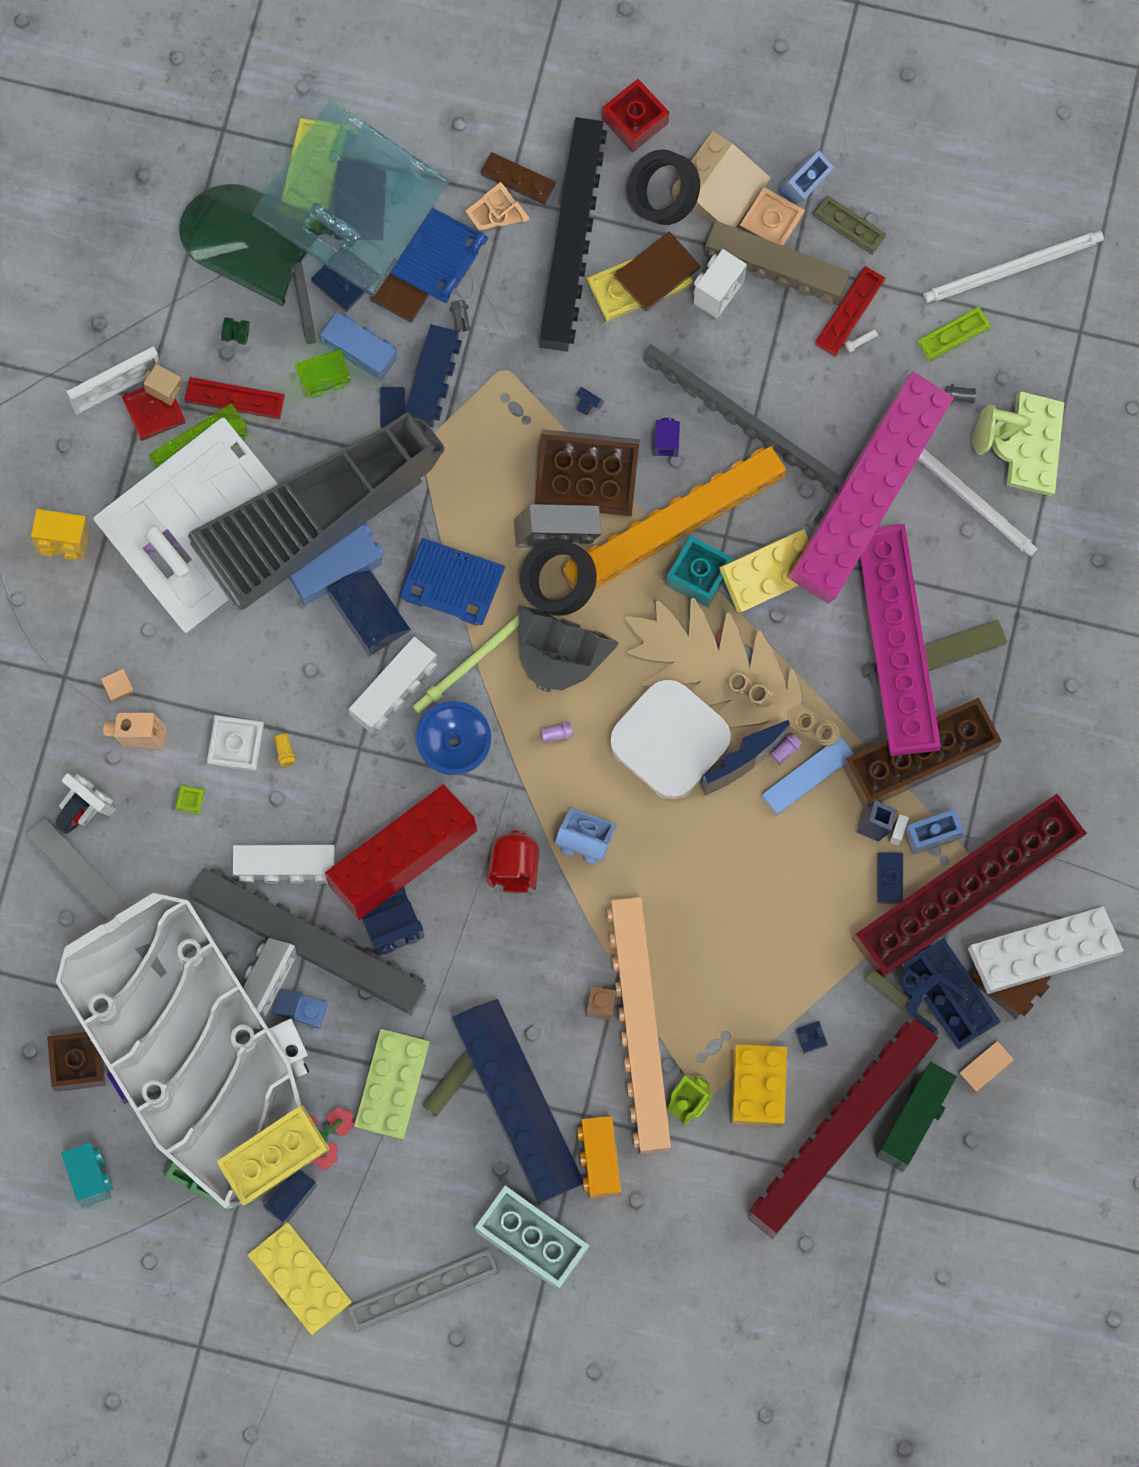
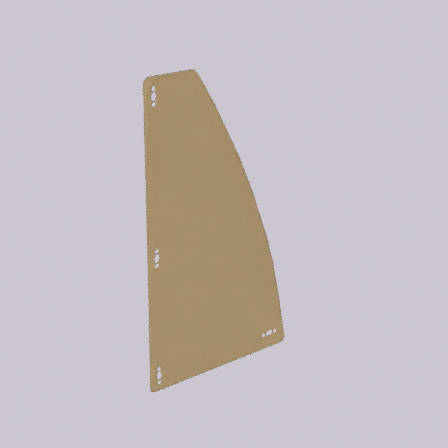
[426,370,969,1095]

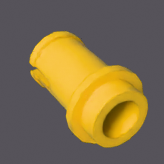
[273,734,296,767]

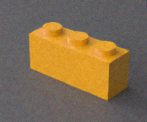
[577,1116,621,1199]

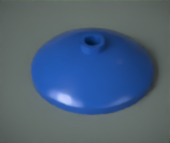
[416,701,491,775]

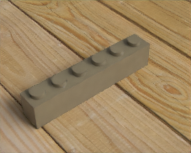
[704,221,851,305]

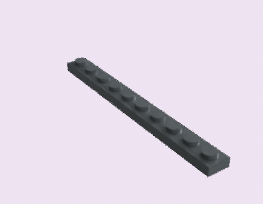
[644,344,845,494]

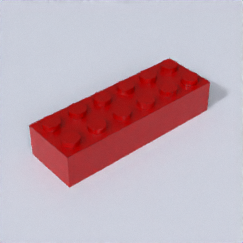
[324,784,478,920]

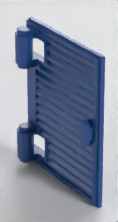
[390,208,489,303]
[399,538,506,626]

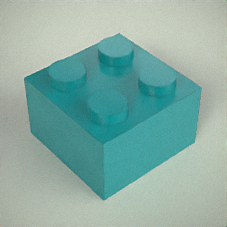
[666,535,734,608]
[61,1142,114,1208]

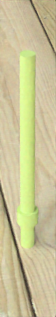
[412,614,519,714]

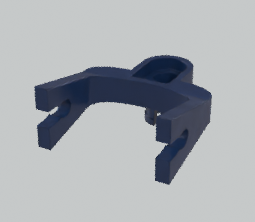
[901,972,968,1036]

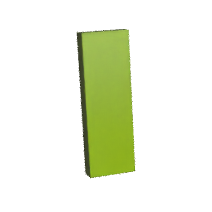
[917,306,992,363]

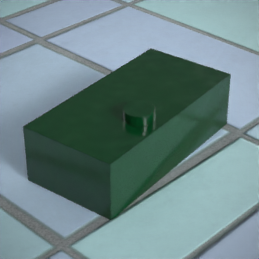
[877,1061,957,1172]

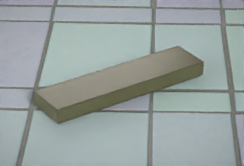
[924,620,1007,671]

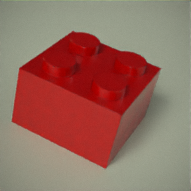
[601,79,670,152]

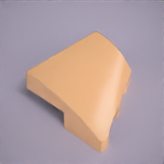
[462,182,530,230]

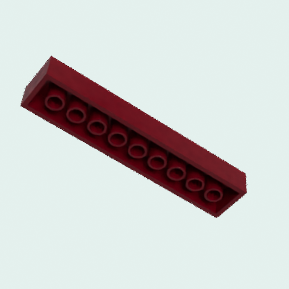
[852,793,1087,978]
[749,1018,938,1240]

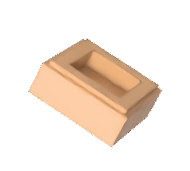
[101,669,134,702]

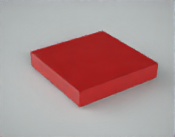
[122,387,186,441]

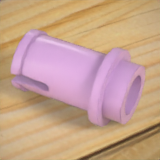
[541,721,573,743]
[770,734,802,765]

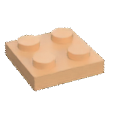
[739,187,805,246]

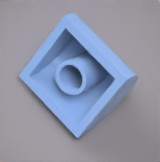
[555,807,617,864]

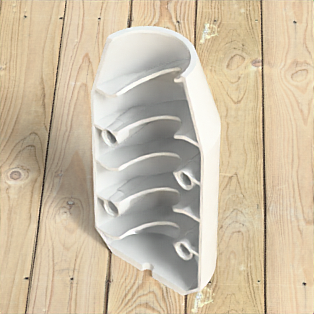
[56,893,301,1209]

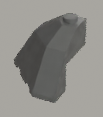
[519,606,618,692]

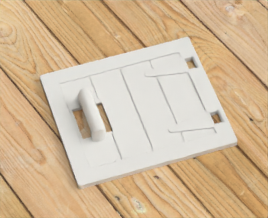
[93,418,278,633]

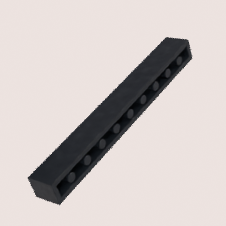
[540,117,607,352]

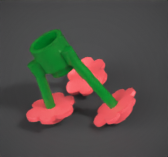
[310,1107,354,1170]

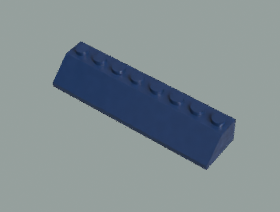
[452,999,583,1205]

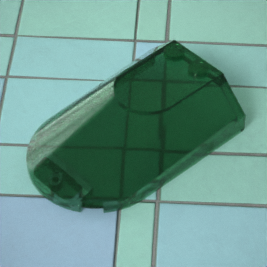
[179,184,334,306]

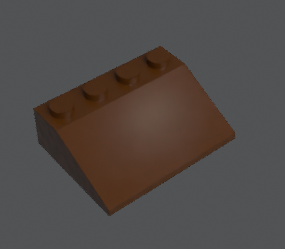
[535,429,640,516]

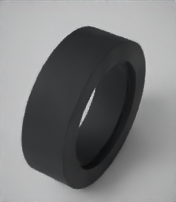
[627,149,700,225]
[520,539,597,616]

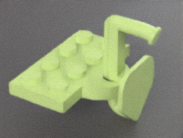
[971,391,1064,496]

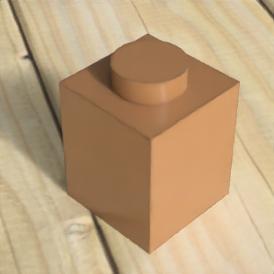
[586,986,616,1021]

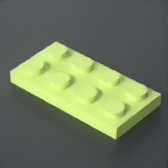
[354,1029,430,1141]

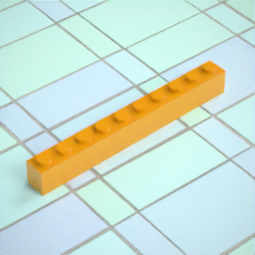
[563,446,787,590]

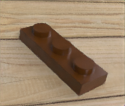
[481,152,556,205]

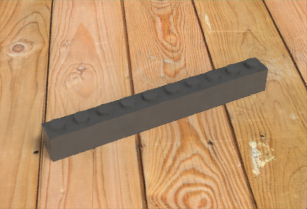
[189,868,426,1016]

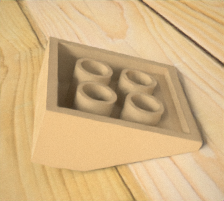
[672,131,771,228]

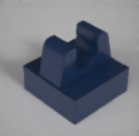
[576,387,605,415]
[795,1021,828,1054]

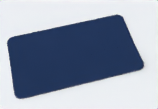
[380,387,405,428]

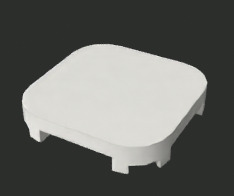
[610,680,731,799]

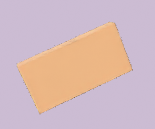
[959,1041,1014,1093]

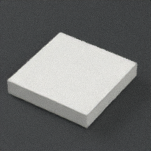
[207,715,264,772]

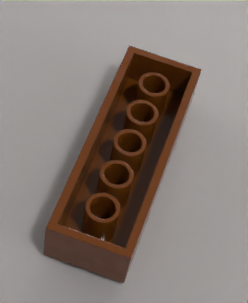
[843,698,1002,809]

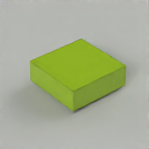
[175,785,206,815]

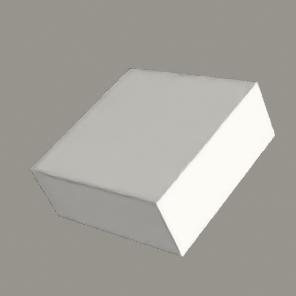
[889,814,909,846]

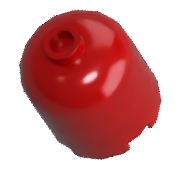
[487,830,539,894]

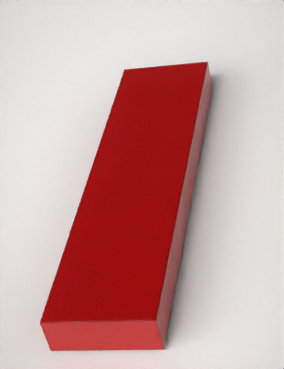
[815,266,886,357]
[184,377,285,420]

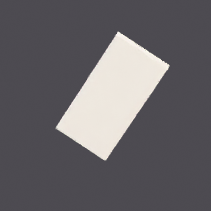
[67,346,161,415]

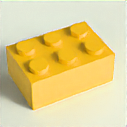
[731,1045,787,1127]

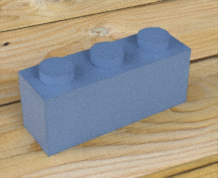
[320,312,398,381]

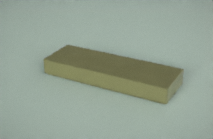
[813,195,886,255]
[865,970,932,1022]

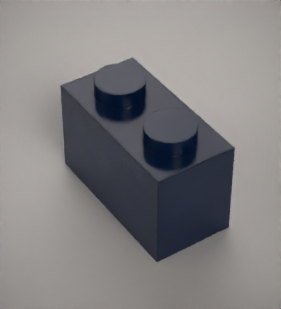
[263,1170,317,1225]

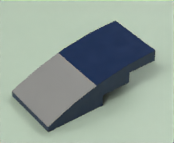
[701,720,790,796]

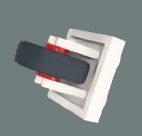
[55,773,116,834]

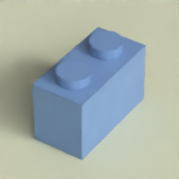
[778,150,835,204]
[905,809,964,855]

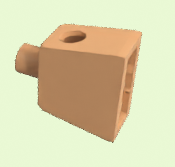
[103,713,166,750]

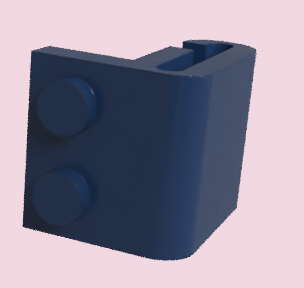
[361,887,424,956]

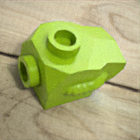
[667,1074,713,1126]

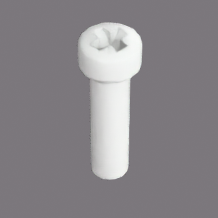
[845,329,878,353]

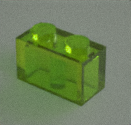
[295,349,351,398]

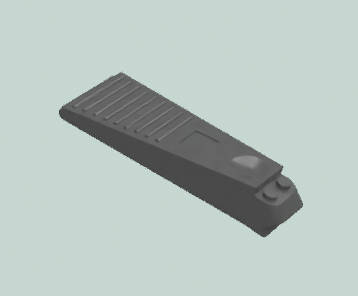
[188,412,444,610]

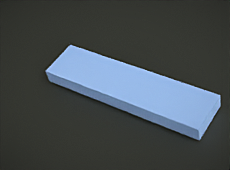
[762,736,854,815]

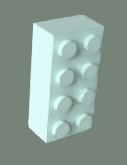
[475,1186,589,1291]

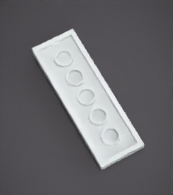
[968,906,1124,994]

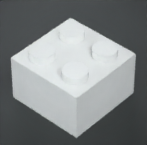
[693,249,747,319]

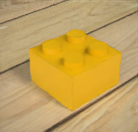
[31,509,90,561]

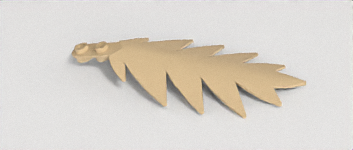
[625,598,840,746]

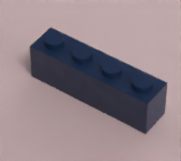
[405,324,462,428]

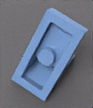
[272,989,328,1029]

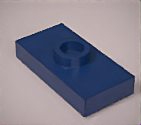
[877,853,903,904]

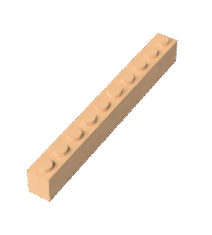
[607,897,671,1154]

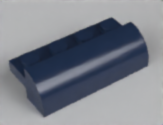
[901,938,1001,1050]

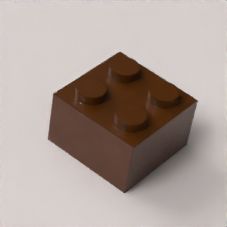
[47,1032,106,1092]

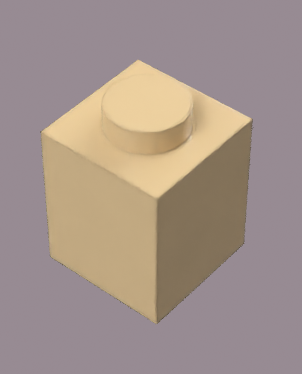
[143,364,183,405]

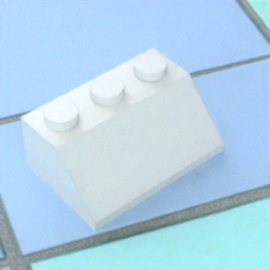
[243,938,297,1021]

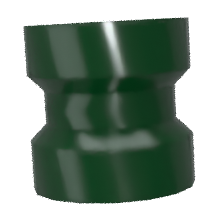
[221,317,250,345]

